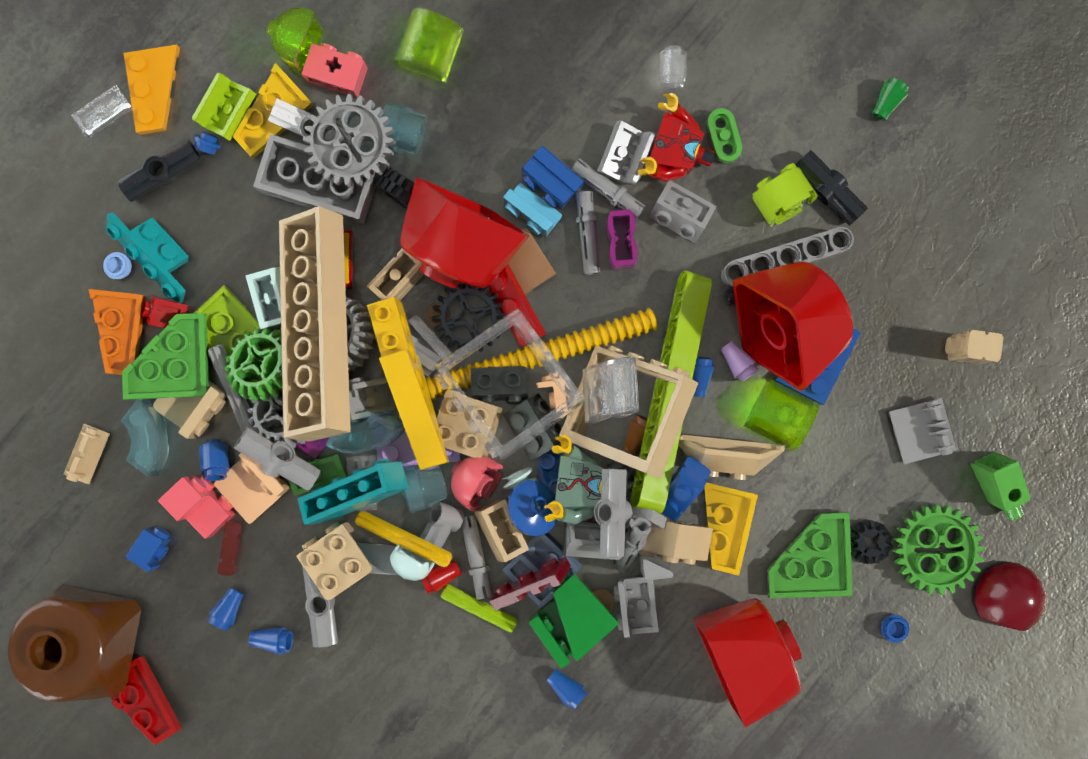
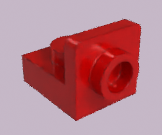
[142,295,188,328]

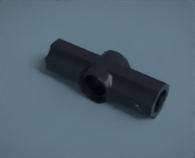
[117,139,202,202]
[795,150,868,226]

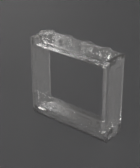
[435,308,584,462]

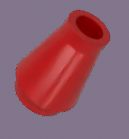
[421,560,462,594]

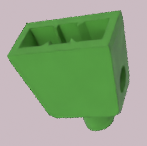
[970,452,1030,520]

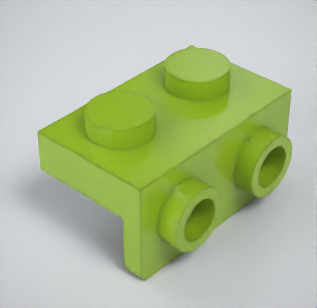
[192,72,256,141]

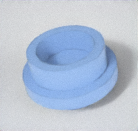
[103,252,132,280]

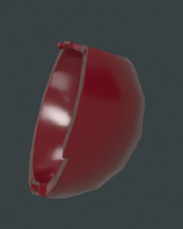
[975,562,1047,631]

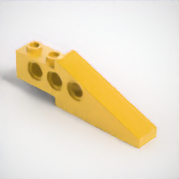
[367,297,449,470]

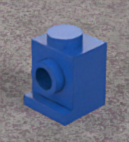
[125,526,171,572]

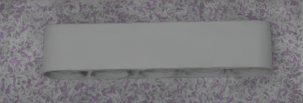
[720,227,854,288]

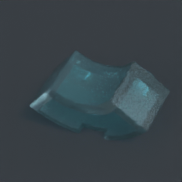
[121,399,170,477]
[326,410,406,454]

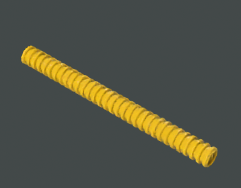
[426,308,657,400]

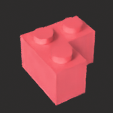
[158,475,236,539]

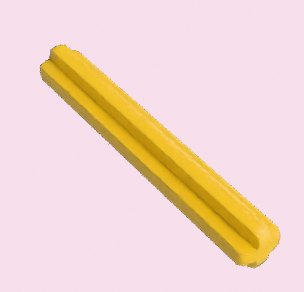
[355,511,452,567]

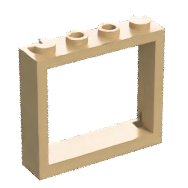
[559,346,698,479]

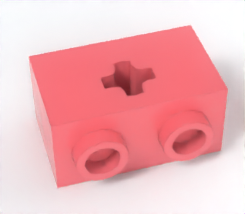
[302,43,368,98]

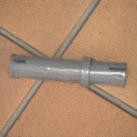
[571,158,646,220]
[575,191,601,275]
[461,515,493,600]
[613,518,652,573]

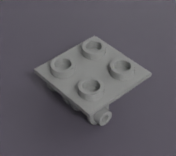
[889,398,956,464]

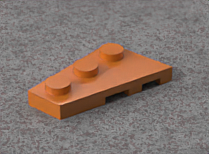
[88,289,146,375]

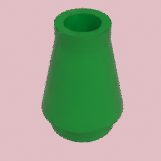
[872,77,909,121]

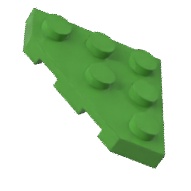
[122,313,209,400]
[767,512,853,599]

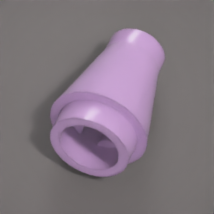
[720,341,759,383]

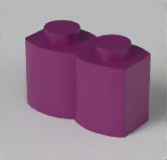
[606,210,638,270]

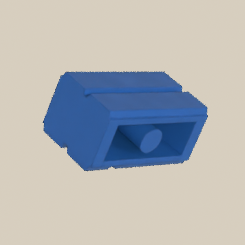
[521,146,584,209]
[662,457,711,521]

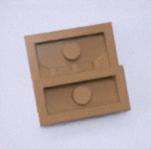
[508,227,556,295]

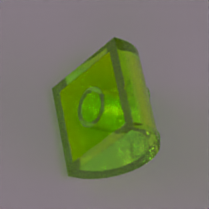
[267,7,325,79]
[394,9,463,82]
[744,378,819,451]

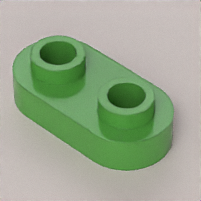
[706,108,742,164]

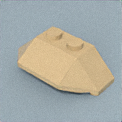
[678,434,785,480]

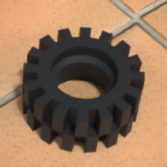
[375,166,414,209]

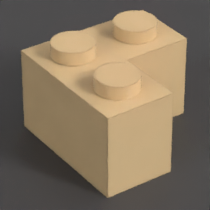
[640,519,713,565]

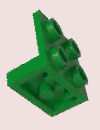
[529,599,572,669]

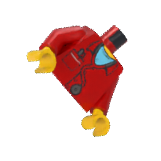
[638,93,715,182]

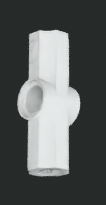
[268,98,352,155]

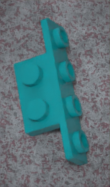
[105,212,189,303]

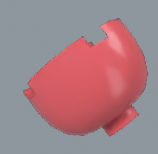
[451,455,503,511]

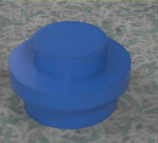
[193,131,221,154]
[881,614,909,643]

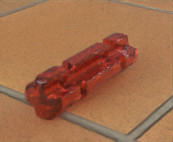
[217,521,242,576]

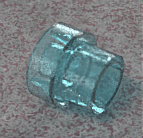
[381,102,427,155]
[402,464,447,514]

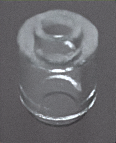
[659,45,687,89]

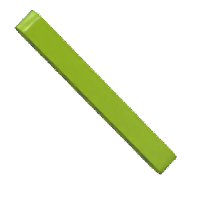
[630,270,712,514]

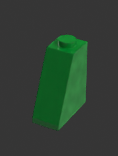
[551,569,619,661]

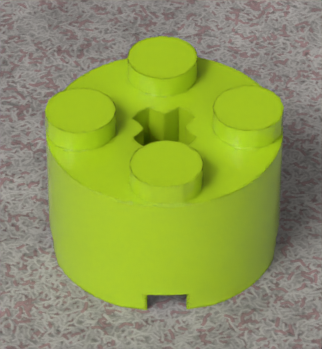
[752,163,818,227]

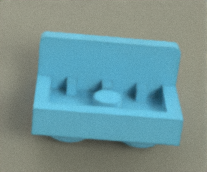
[503,183,562,237]

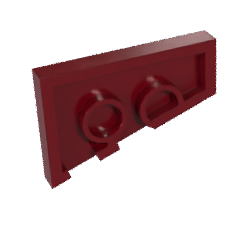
[489,556,571,611]

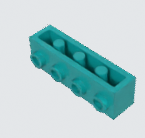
[297,459,409,525]

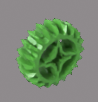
[224,327,283,402]

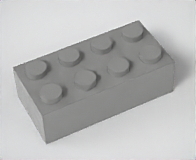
[253,134,380,225]

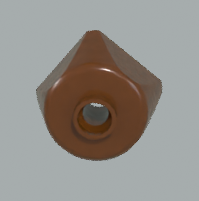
[8,584,141,702]

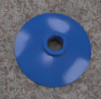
[508,480,557,536]

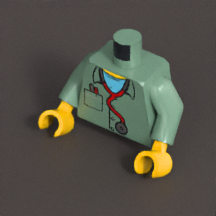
[544,435,605,525]

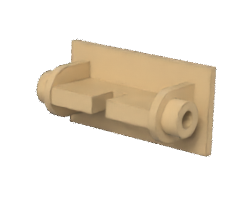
[63,424,110,484]

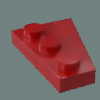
[110,656,183,745]

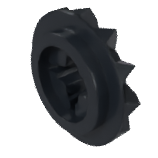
[850,520,893,565]

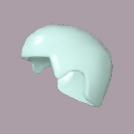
[390,545,435,581]

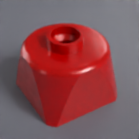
[400,177,529,288]
[733,261,853,391]
[693,598,802,728]

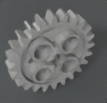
[303,94,396,187]

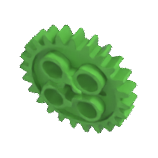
[892,504,985,595]

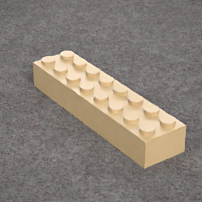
[279,206,351,442]

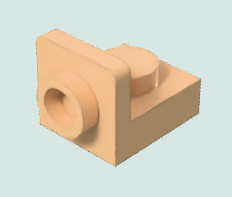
[536,375,568,414]

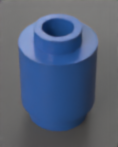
[199,439,229,481]

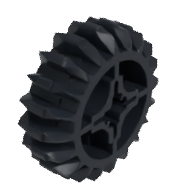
[431,283,506,354]

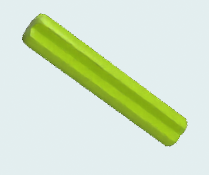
[441,584,518,632]

